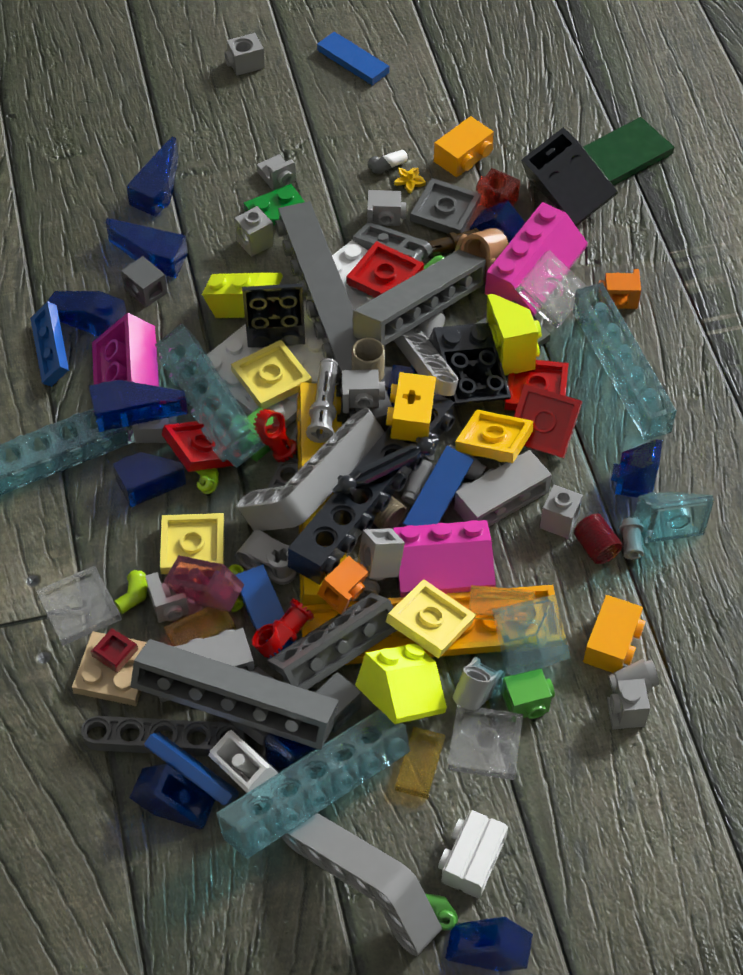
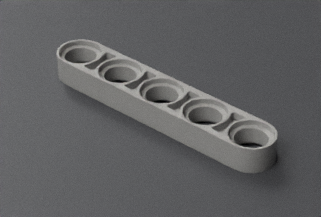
[394,326,459,396]

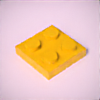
[455,410,533,463]

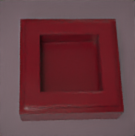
[91,628,138,673]

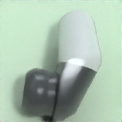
[368,150,408,174]

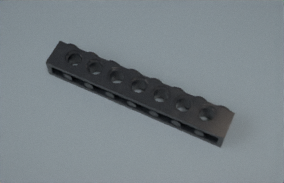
[288,393,455,585]

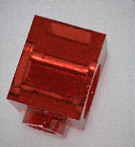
[476,168,520,216]

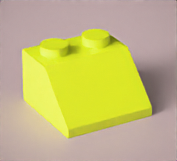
[202,273,283,318]
[486,294,542,376]
[355,643,447,724]

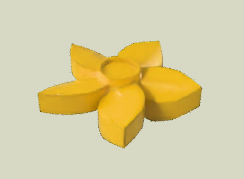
[394,168,426,194]

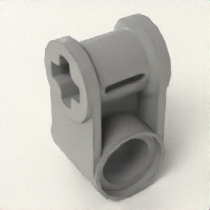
[235,530,297,585]
[452,657,505,710]

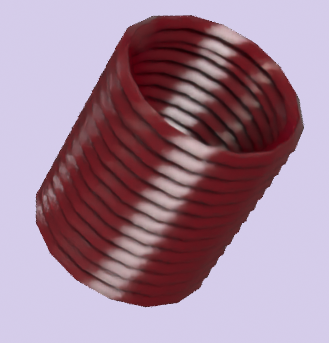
[573,513,623,564]

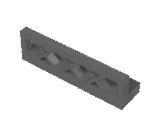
[267,593,397,690]

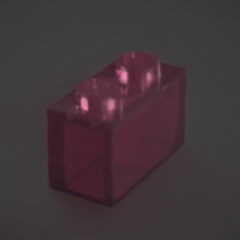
[164,555,245,612]

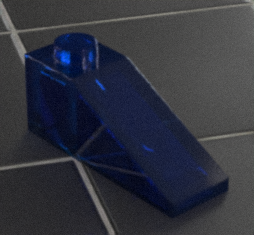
[126,136,179,217]
[106,218,188,278]
[48,291,127,337]
[89,380,188,432]

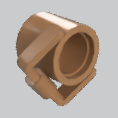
[455,228,509,283]

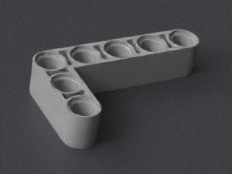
[236,408,385,531]
[279,806,442,956]

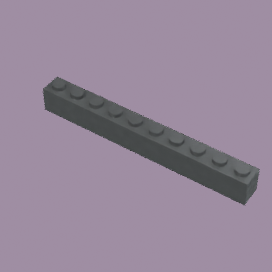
[275,201,392,432]

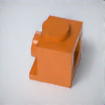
[598,269,641,309]
[317,556,369,615]

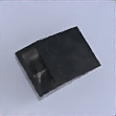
[521,127,618,226]
[242,283,305,348]
[429,322,511,405]

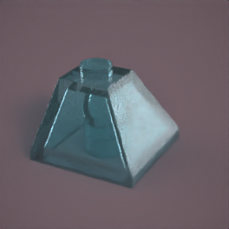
[635,492,714,543]
[492,594,571,675]

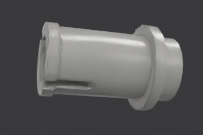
[619,518,644,560]

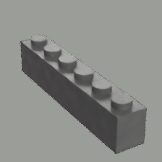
[352,250,486,346]
[130,639,339,750]

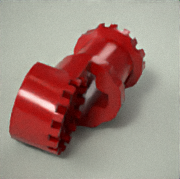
[253,409,298,462]
[252,599,315,658]

